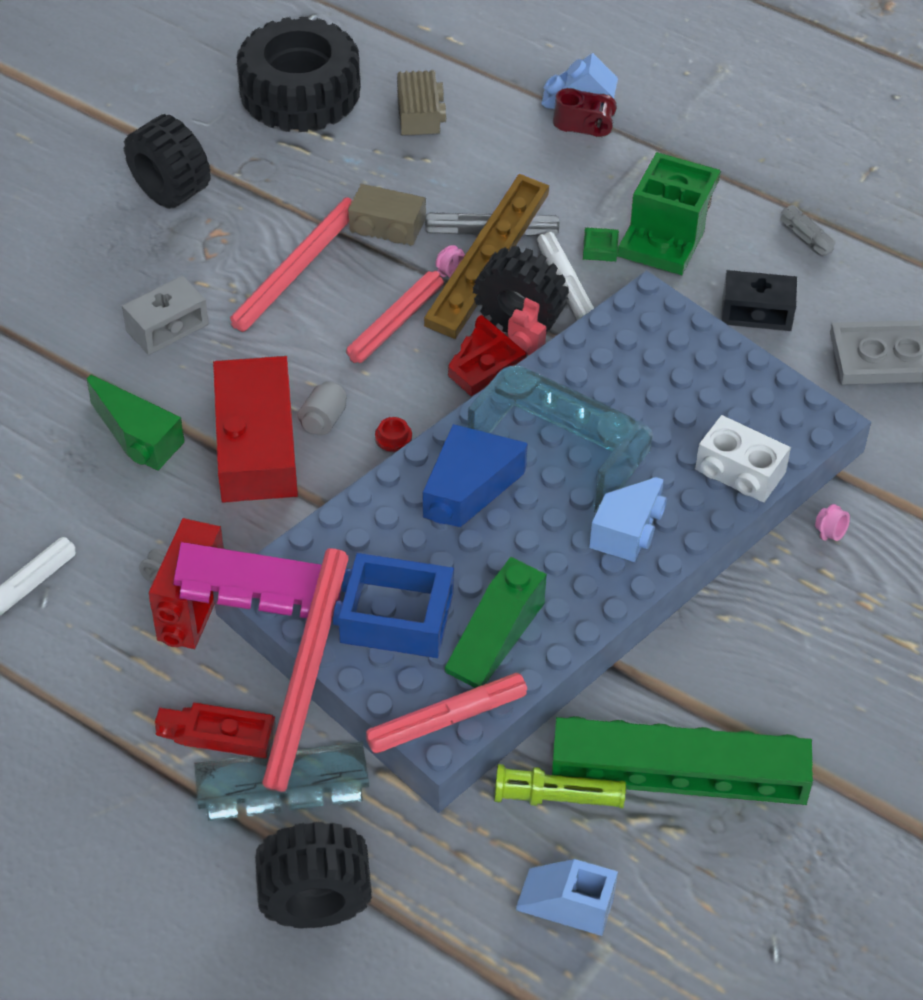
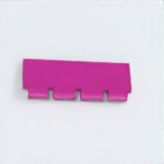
[173,542,341,618]

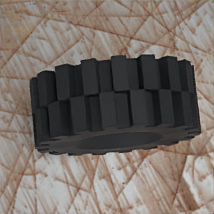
[473,246,569,333]

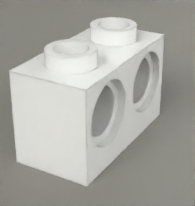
[695,415,791,503]

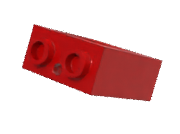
[148,518,224,650]

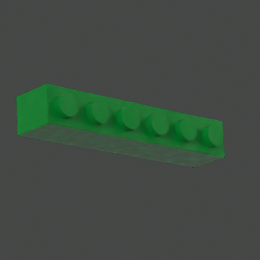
[552,716,813,805]

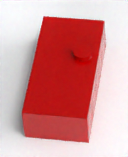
[213,356,298,503]

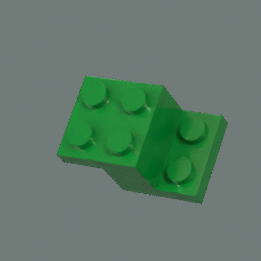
[617,152,721,275]

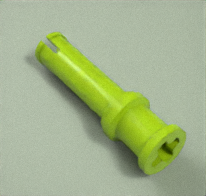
[494,764,626,808]

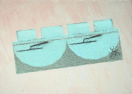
[194,742,369,821]

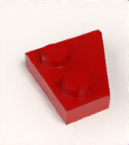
[448,315,527,397]

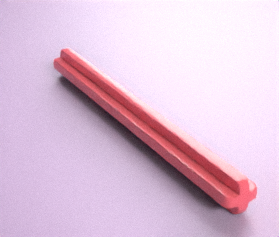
[230,197,353,332]
[262,548,349,792]

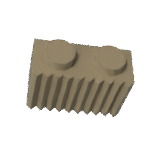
[397,70,446,136]
[348,183,426,246]

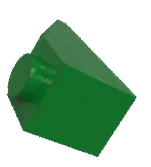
[86,374,185,471]
[445,557,547,688]

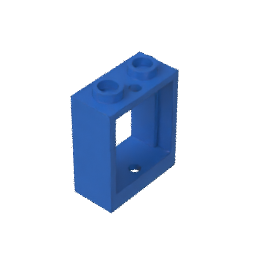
[333,553,454,658]

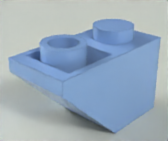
[541,53,618,109]
[589,477,667,562]
[516,859,618,936]

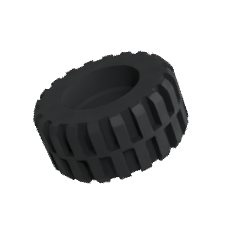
[237,16,361,132]

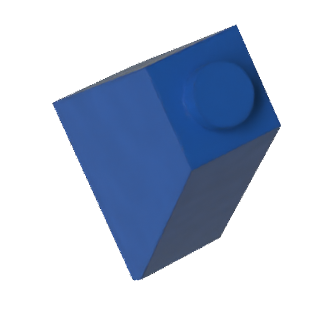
[423,424,528,528]

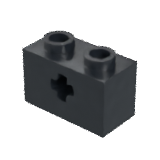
[721,270,797,331]

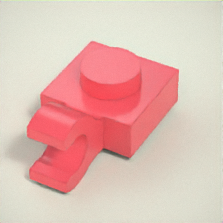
[508,298,546,355]

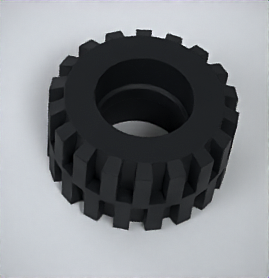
[123,114,211,209]
[255,822,372,929]

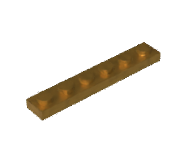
[424,174,550,340]

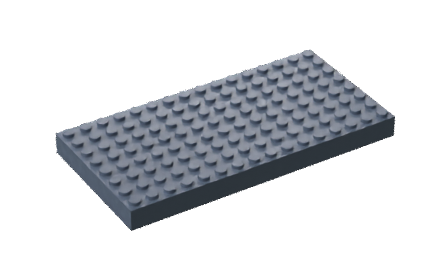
[213,270,871,813]

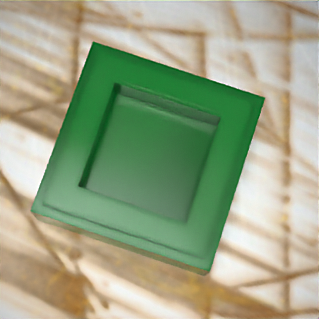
[583,227,619,262]

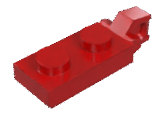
[155,702,275,759]

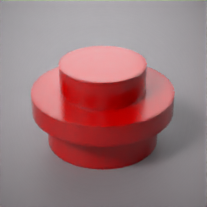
[375,417,412,452]

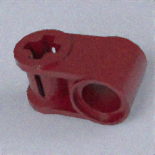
[553,88,617,137]

